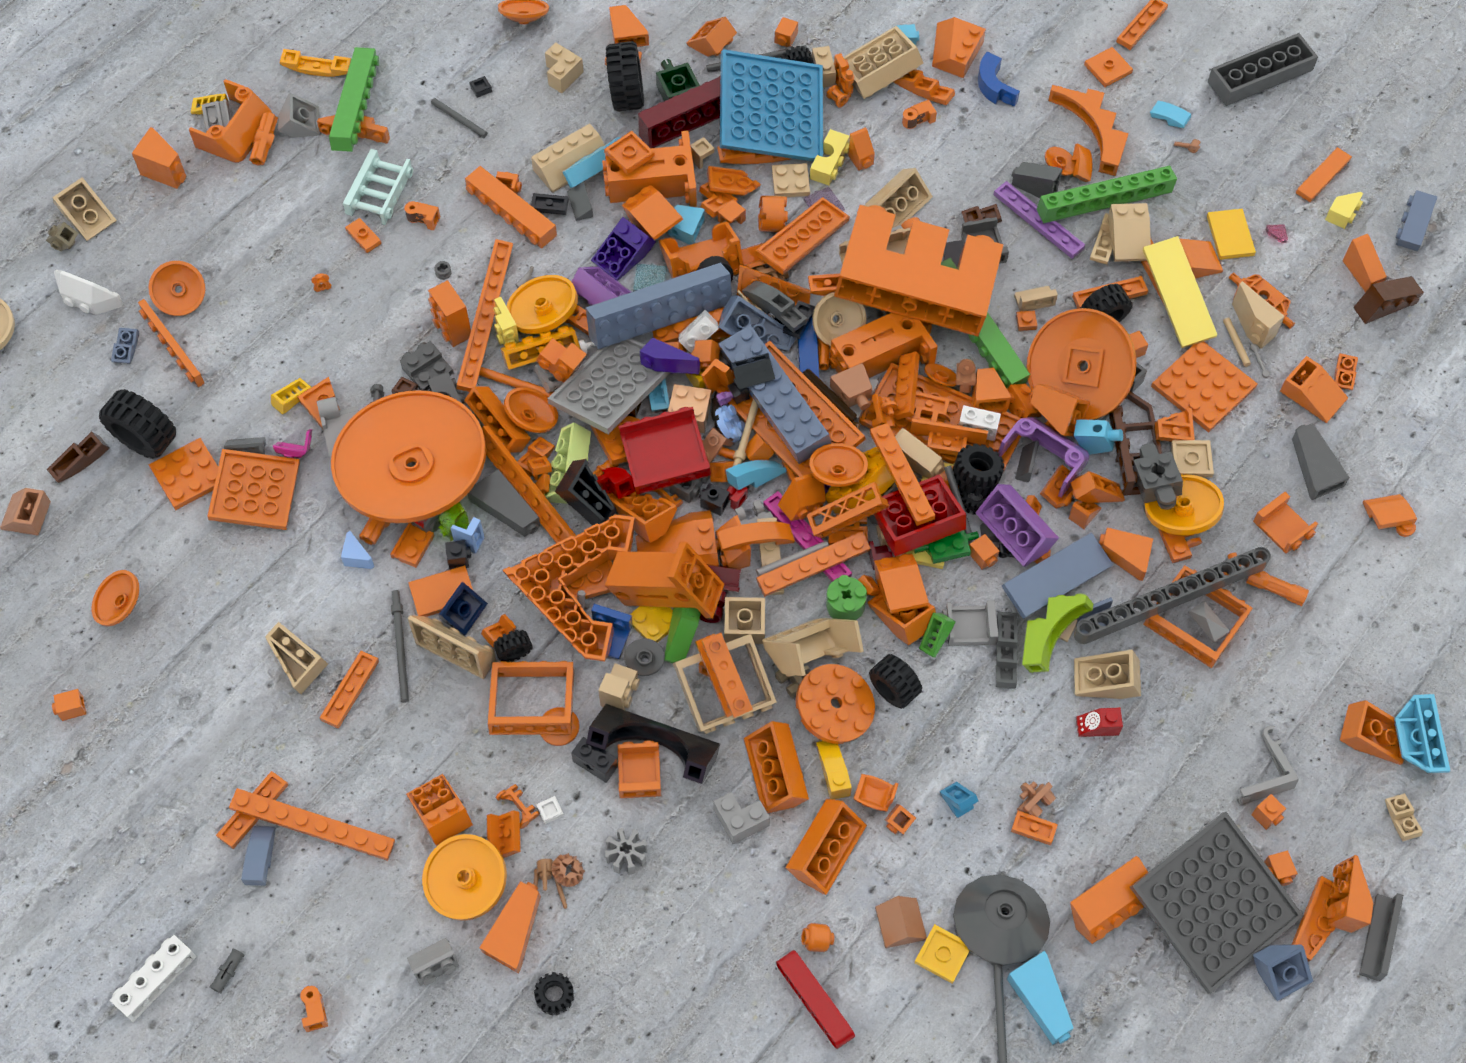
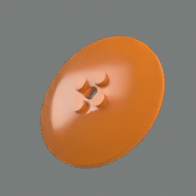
[1027,308,1136,420]

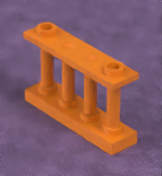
[695,632,753,718]

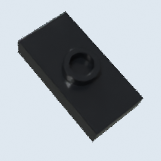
[531,193,569,215]

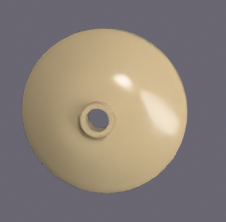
[812,292,867,346]

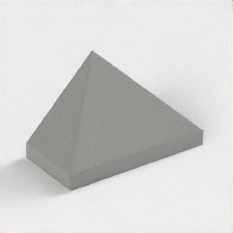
[1188,601,1230,643]

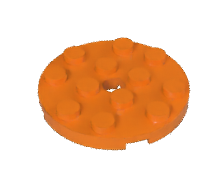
[795,664,875,744]

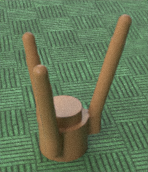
[533,859,567,909]

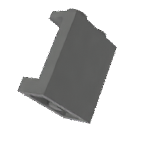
[961,217,1009,264]

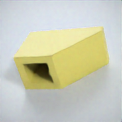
[1325,192,1363,229]

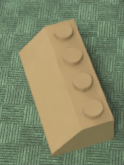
[531,123,605,193]
[857,168,933,228]

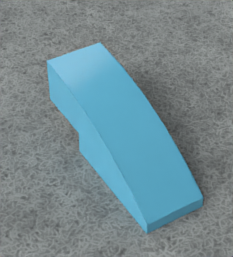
[726,460,787,490]

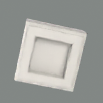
[536,796,564,824]

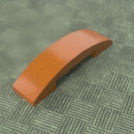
[717,522,795,551]

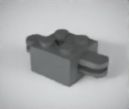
[1133,443,1183,510]

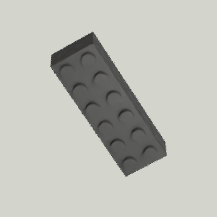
[1208,33,1318,106]

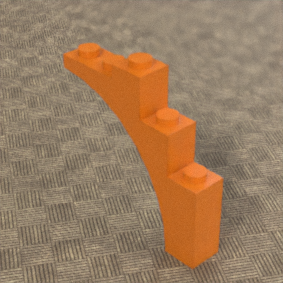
[1048,85,1129,176]

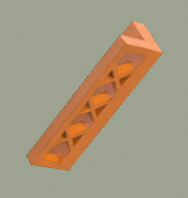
[807,482,889,539]

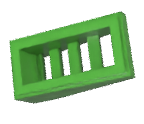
[919,613,956,657]

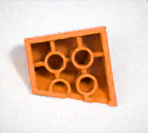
[932,17,986,78]

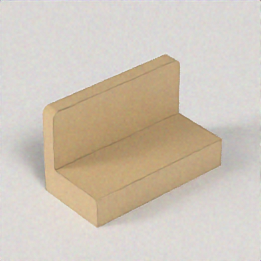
[1014,286,1058,311]

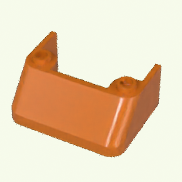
[189,79,272,163]

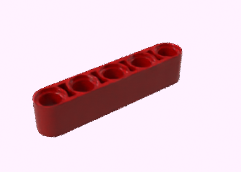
[776,950,855,1049]

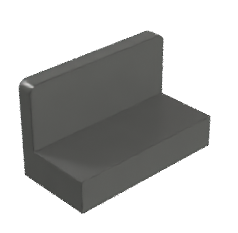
[224,437,266,454]

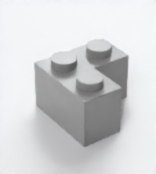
[713,792,770,844]

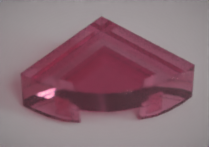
[1266,224,1288,243]

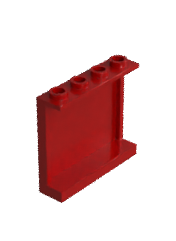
[618,407,711,495]

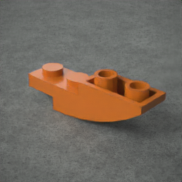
[317,115,390,144]

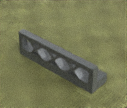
[1359,893,1404,982]

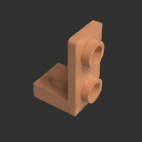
[703,428,734,465]

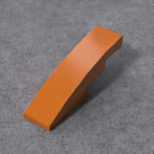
[893,69,955,106]
[717,146,791,164]

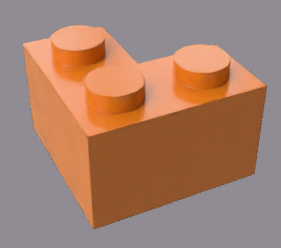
[536,338,587,382]

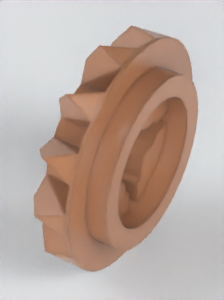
[551,853,585,887]

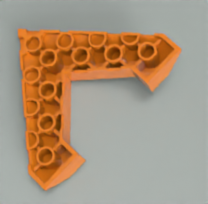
[503,514,635,662]

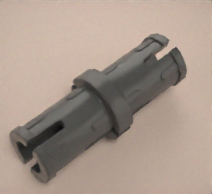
[209,948,245,994]

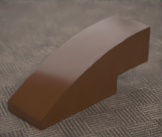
[47,431,110,483]

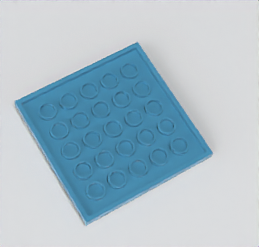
[720,49,823,162]

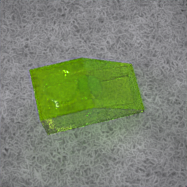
[438,502,469,541]

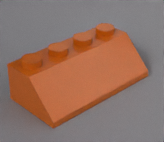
[744,721,809,813]
[785,799,867,895]
[1070,856,1148,944]

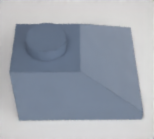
[1253,944,1313,1001]

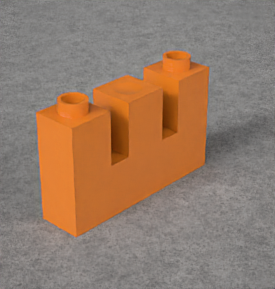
[834,205,1004,337]

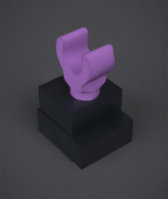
[716,378,750,406]

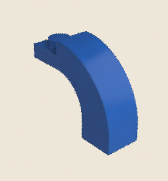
[978,52,1020,107]

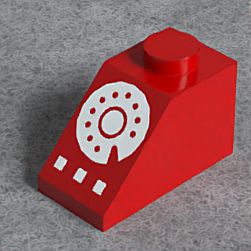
[1076,707,1123,737]

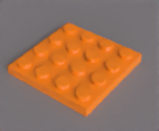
[1151,341,1258,433]
[207,449,300,530]

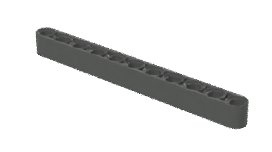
[1074,547,1271,644]

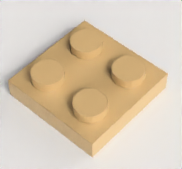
[772,163,810,197]
[1171,440,1214,477]

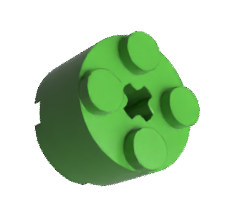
[826,575,867,620]

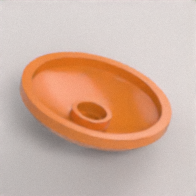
[498,0,549,24]
[149,261,206,316]
[504,387,558,433]
[809,443,868,487]
[91,570,140,627]

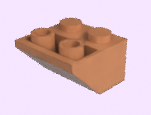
[0,488,51,535]

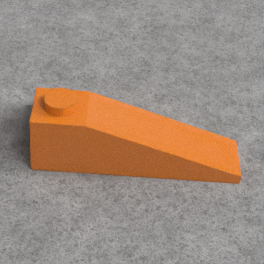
[608,492,677,543]

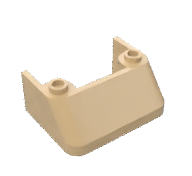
[762,618,864,677]

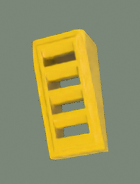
[191,94,228,114]
[271,378,312,414]

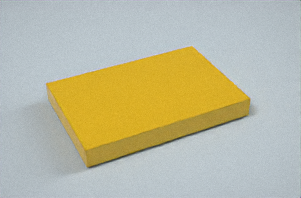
[1207,209,1256,260]

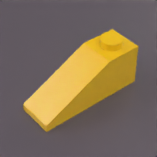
[816,741,852,800]

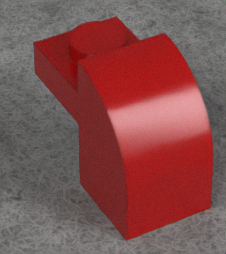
[597,467,636,499]

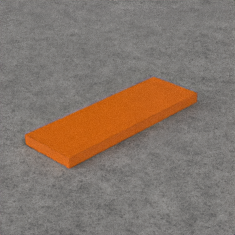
[755,197,850,275]

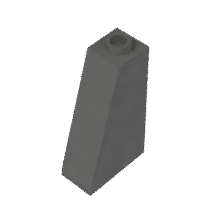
[1292,423,1350,500]
[468,469,540,537]

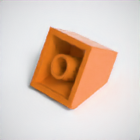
[686,16,737,57]
[778,473,826,521]
[715,515,751,569]

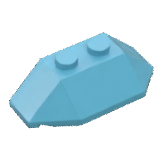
[1394,694,1450,773]

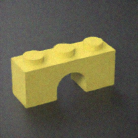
[810,129,850,186]

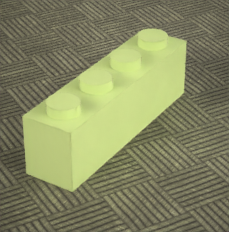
[544,423,591,504]

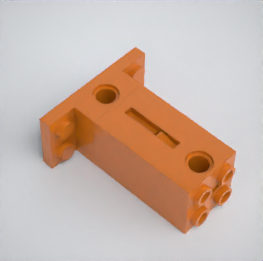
[602,131,697,207]
[829,313,938,378]
[605,542,724,619]

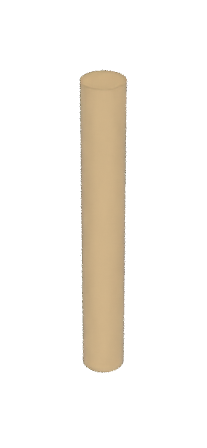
[1223,318,1251,367]

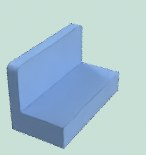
[451,517,485,554]

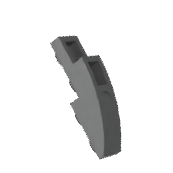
[742,281,807,333]

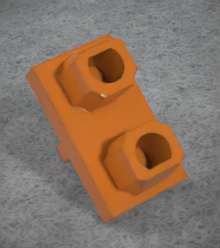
[868,393,898,429]

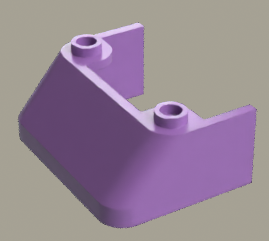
[998,417,1089,498]

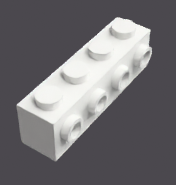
[109,935,196,1022]

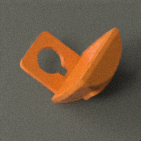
[853,774,899,812]

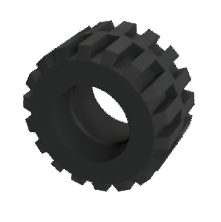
[1081,284,1133,322]
[952,444,1004,496]
[869,654,922,709]

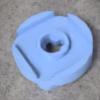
[715,405,745,443]

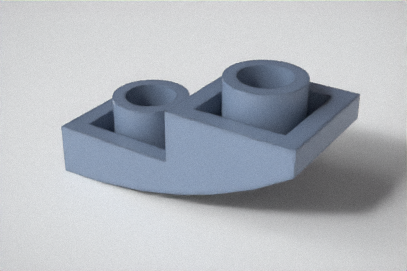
[111,328,139,364]

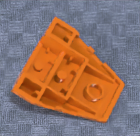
[635,510,719,566]

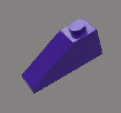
[640,337,700,374]

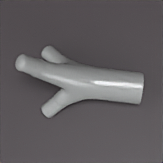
[515,266,536,288]
[577,590,589,610]

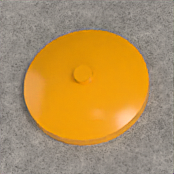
[506,275,578,334]
[1145,474,1224,535]
[422,834,507,921]

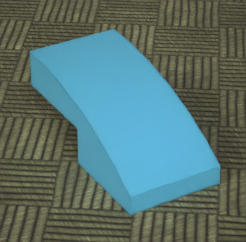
[1150,101,1191,128]

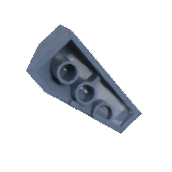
[718,295,796,351]

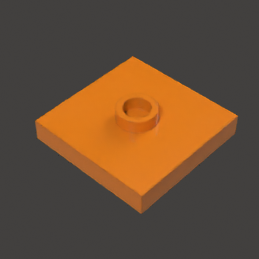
[1084,47,1133,87]
[604,131,655,175]

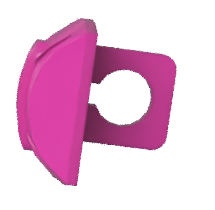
[273,429,313,458]

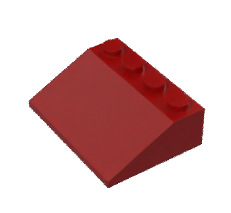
[874,474,966,557]

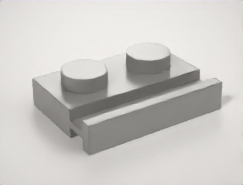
[201,99,231,132]

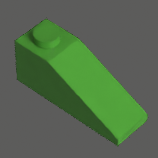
[664,607,700,663]

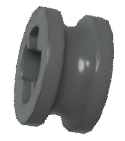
[434,261,452,280]

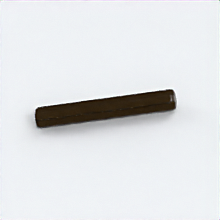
[803,369,857,422]

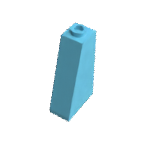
[1007,951,1073,1045]

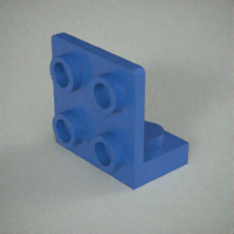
[591,604,633,659]

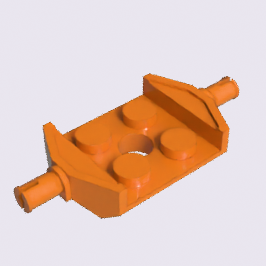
[1229,272,1295,329]

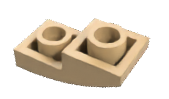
[1385,793,1423,841]

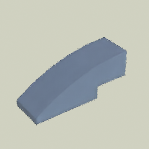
[241,826,276,886]

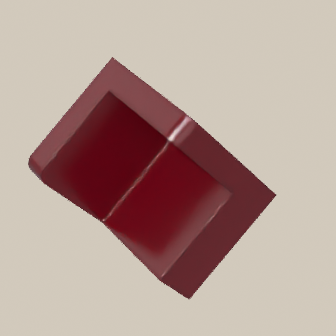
[868,541,893,570]

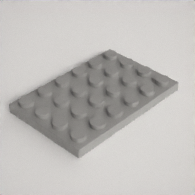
[548,338,671,434]

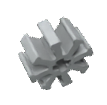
[605,828,647,875]

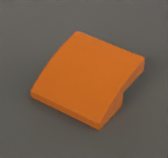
[1363,494,1417,529]

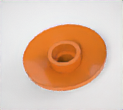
[1045,146,1076,176]
[924,364,957,386]
[541,707,580,746]

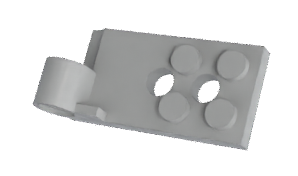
[317,397,359,463]

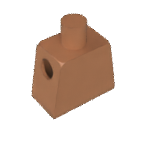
[830,363,872,410]

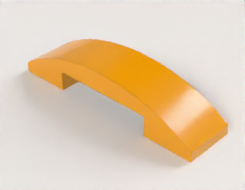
[280,49,351,77]

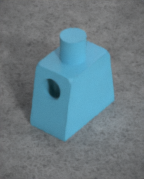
[668,205,705,245]
[1074,419,1123,455]

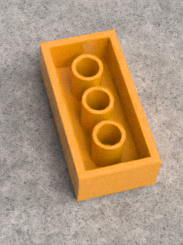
[825,447,895,514]

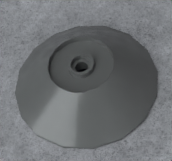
[953,874,1050,965]

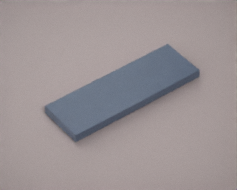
[1002,532,1113,619]

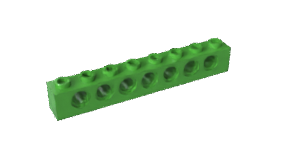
[1036,165,1177,223]

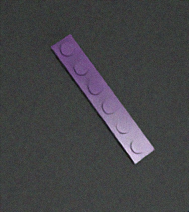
[993,181,1085,259]

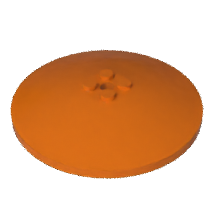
[331,390,486,523]

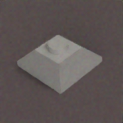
[278,93,319,138]

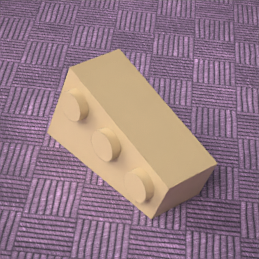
[265,622,328,694]

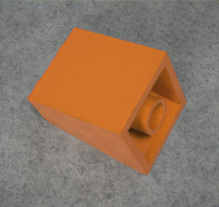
[132,127,186,189]
[1030,384,1091,437]

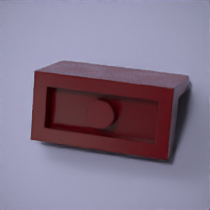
[707,564,741,592]

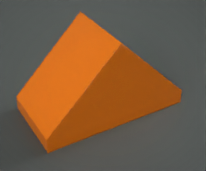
[1068,500,1101,529]

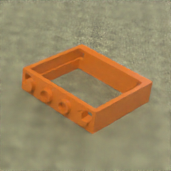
[1143,565,1253,668]
[488,661,574,735]

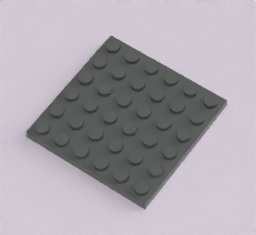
[1130,811,1304,994]

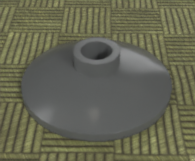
[624,638,665,676]

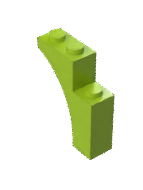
[1022,594,1093,673]

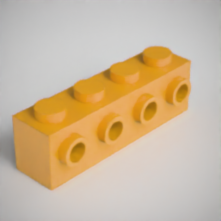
[500,325,580,370]

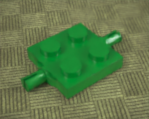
[914,530,979,564]

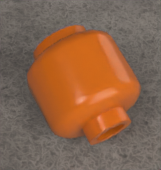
[801,923,834,952]

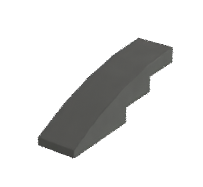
[996,612,1018,689]

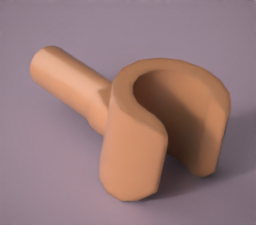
[1174,139,1201,153]

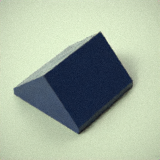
[439,582,488,635]

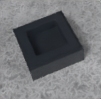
[469,76,492,98]

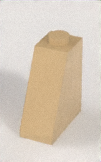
[895,428,945,479]

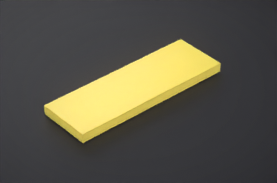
[1143,236,1217,348]

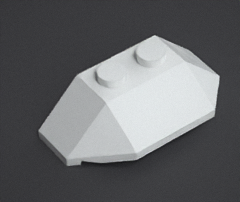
[54,270,123,315]

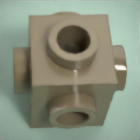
[46,222,78,251]

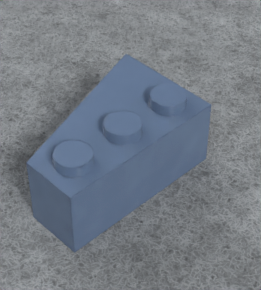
[1395,190,1438,251]

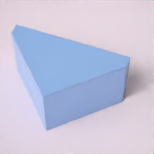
[341,531,374,569]

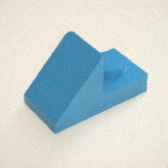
[939,781,979,818]

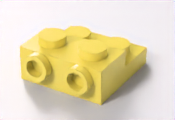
[493,297,519,346]

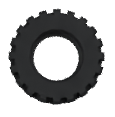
[606,41,644,112]
[99,389,176,459]

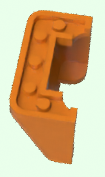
[659,222,743,279]

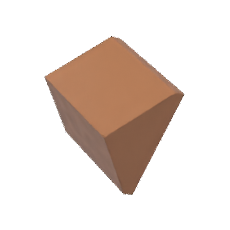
[875,896,927,948]

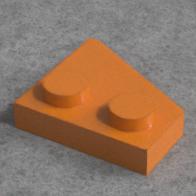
[1155,408,1195,442]

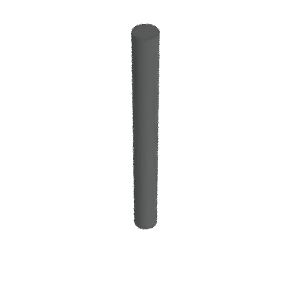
[431,98,488,138]
[944,465,972,534]

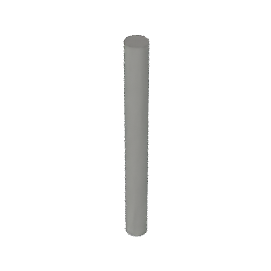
[756,541,829,576]

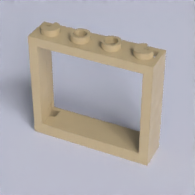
[673,634,777,734]

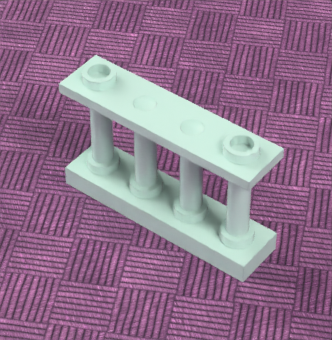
[343,149,413,225]

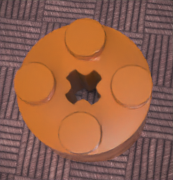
[758,195,788,232]

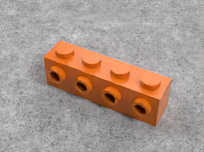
[464,386,531,453]

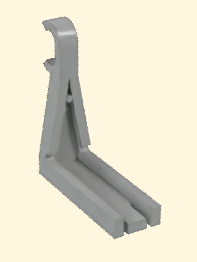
[1237,726,1299,805]

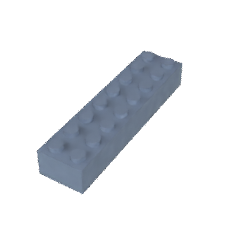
[586,263,732,349]
[719,325,831,464]

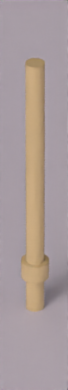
[732,399,758,467]

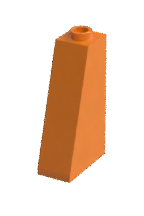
[479,881,541,974]

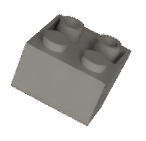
[407,938,459,986]

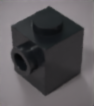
[699,483,730,516]
[445,540,472,570]

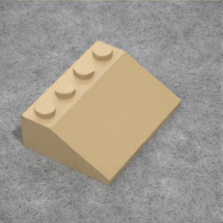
[843,26,924,99]
[408,615,496,679]

